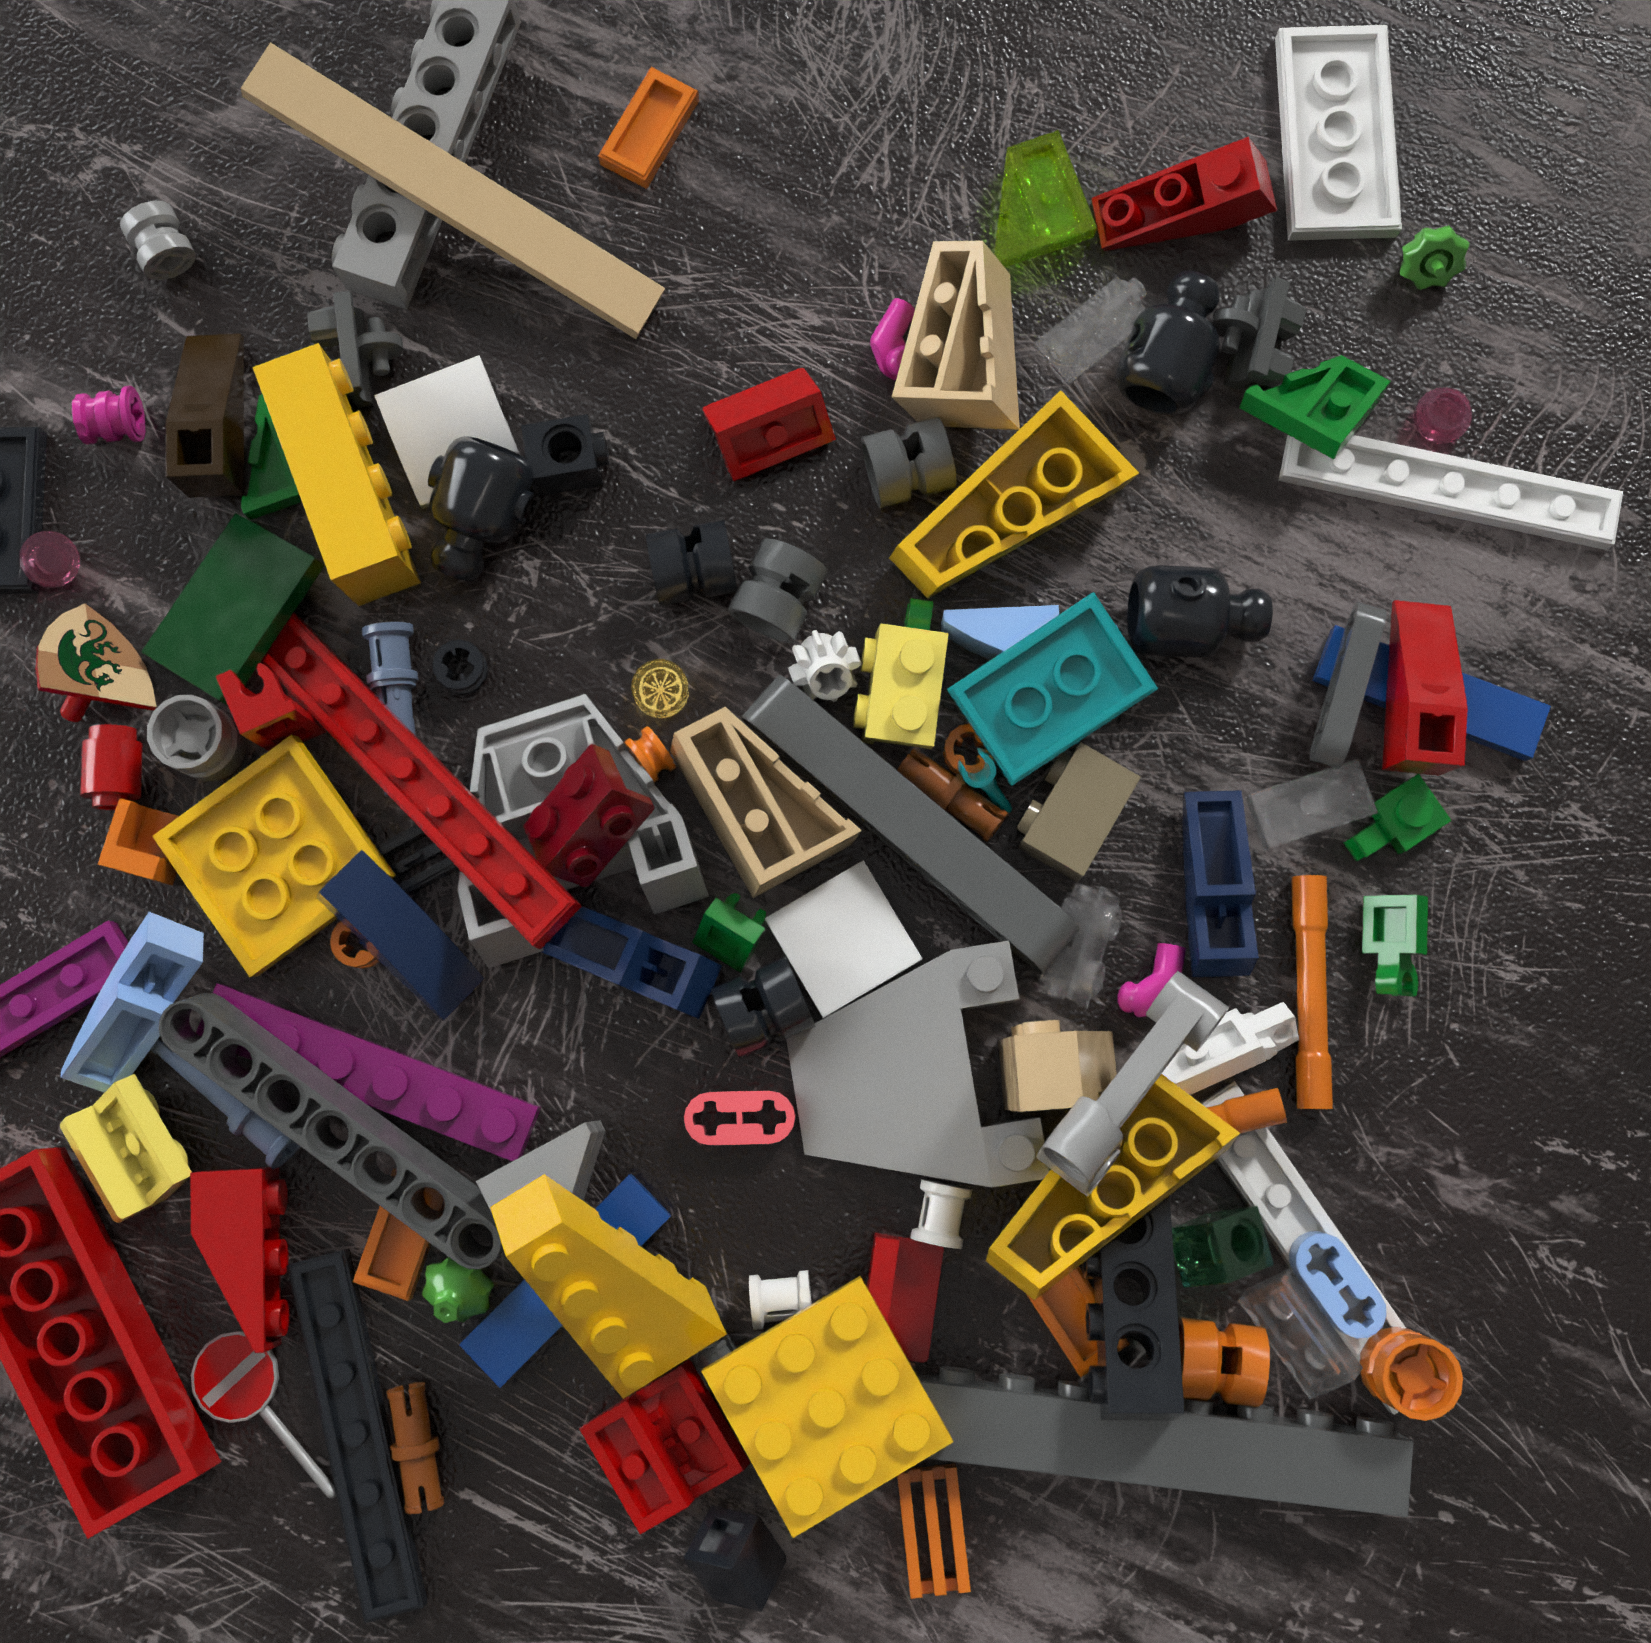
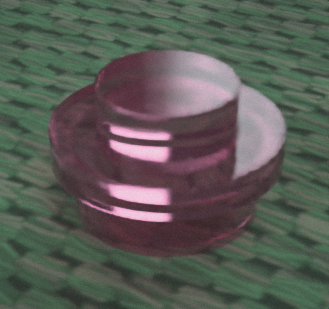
[1414,388,1472,444]
[19,531,80,588]

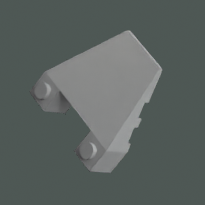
[457,694,709,968]
[786,940,1049,1188]

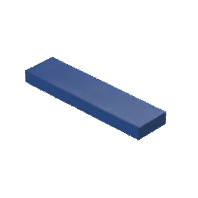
[1312,625,1551,761]
[459,1174,672,1388]

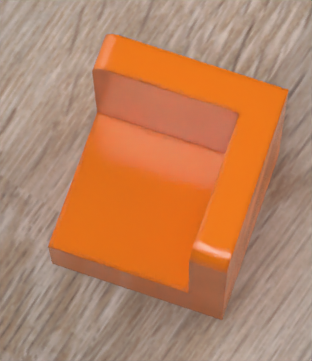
[98,798,179,886]

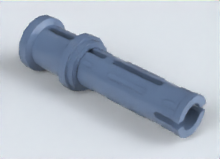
[362,622,418,797]
[150,1039,301,1169]

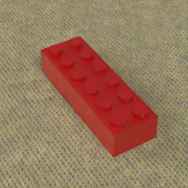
[0,1147,221,1539]

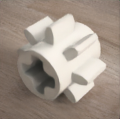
[788,630,862,702]

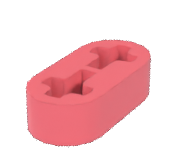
[684,1091,796,1145]

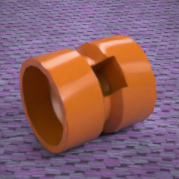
[1178,1317,1270,1407]
[1359,1327,1463,1421]

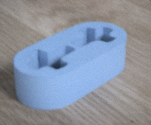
[1289,1231,1387,1338]

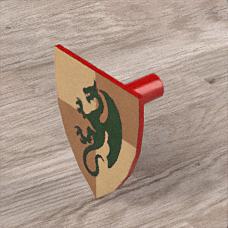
[35,604,157,722]

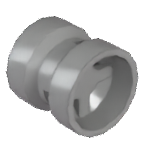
[120,201,196,280]

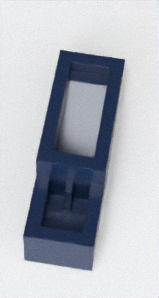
[1183,790,1259,977]
[317,850,484,1021]
[541,906,722,1019]

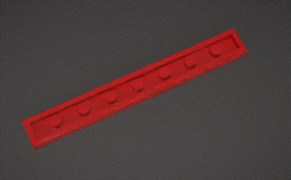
[261,612,582,950]

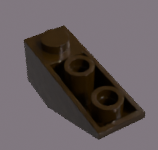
[166,333,244,498]

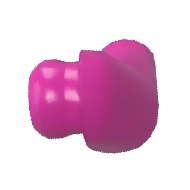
[870,298,915,380]
[1117,943,1186,1017]

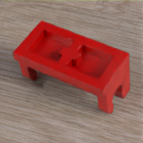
[216,663,327,751]

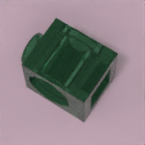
[1172,1206,1274,1288]

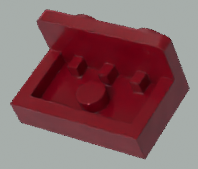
[523,743,655,887]

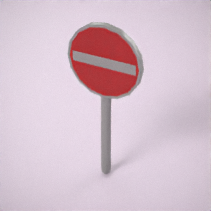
[191,1331,337,1499]

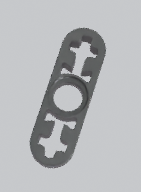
[1310,602,1386,769]

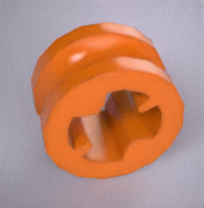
[943,724,993,775]
[624,726,676,783]
[330,921,380,969]

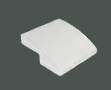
[374,355,519,509]

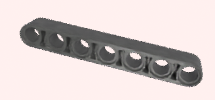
[741,675,1080,973]
[159,993,504,1269]

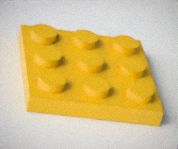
[152,735,396,977]
[702,1276,953,1538]

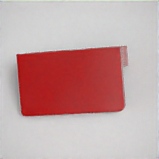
[703,368,836,481]
[867,1232,944,1363]

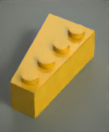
[253,343,421,606]
[889,390,1139,599]
[986,1074,1240,1300]
[490,1174,727,1399]

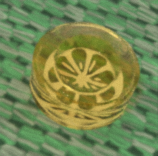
[631,659,689,718]

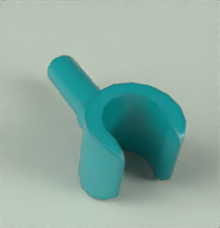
[957,748,1013,813]

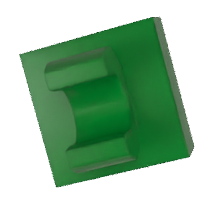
[692,893,766,973]

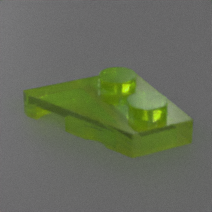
[994,130,1097,267]

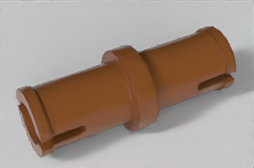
[897,747,1009,843]
[386,1382,444,1514]

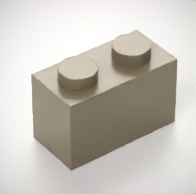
[1016,742,1141,882]

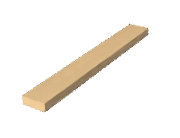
[241,42,665,339]

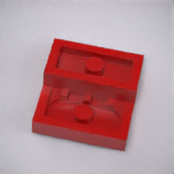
[579,1359,751,1534]

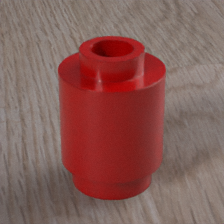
[80,724,143,810]

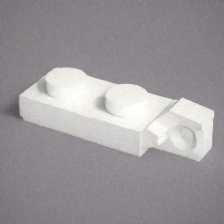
[1162,1002,1299,1095]

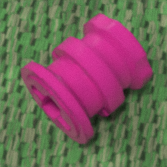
[72,386,146,445]

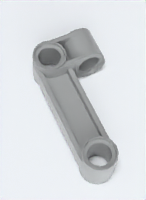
[1036,971,1229,1197]

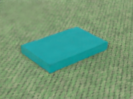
[947,592,1158,786]

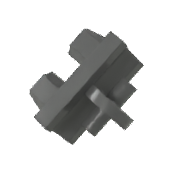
[1211,276,1307,390]
[307,290,403,408]

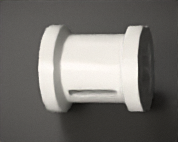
[910,1179,972,1249]
[749,1270,812,1330]

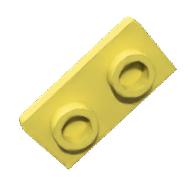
[853,623,949,749]
[60,1074,192,1223]

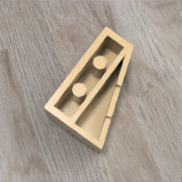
[892,241,1020,430]
[670,707,862,898]
[998,1020,1117,1112]

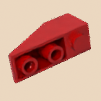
[1091,136,1277,251]
[1382,600,1468,776]
[190,1167,289,1353]

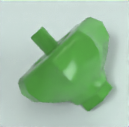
[1400,225,1470,290]
[422,1257,494,1323]

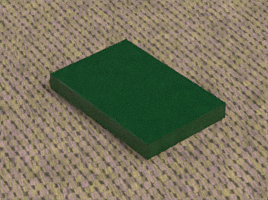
[141,513,325,706]

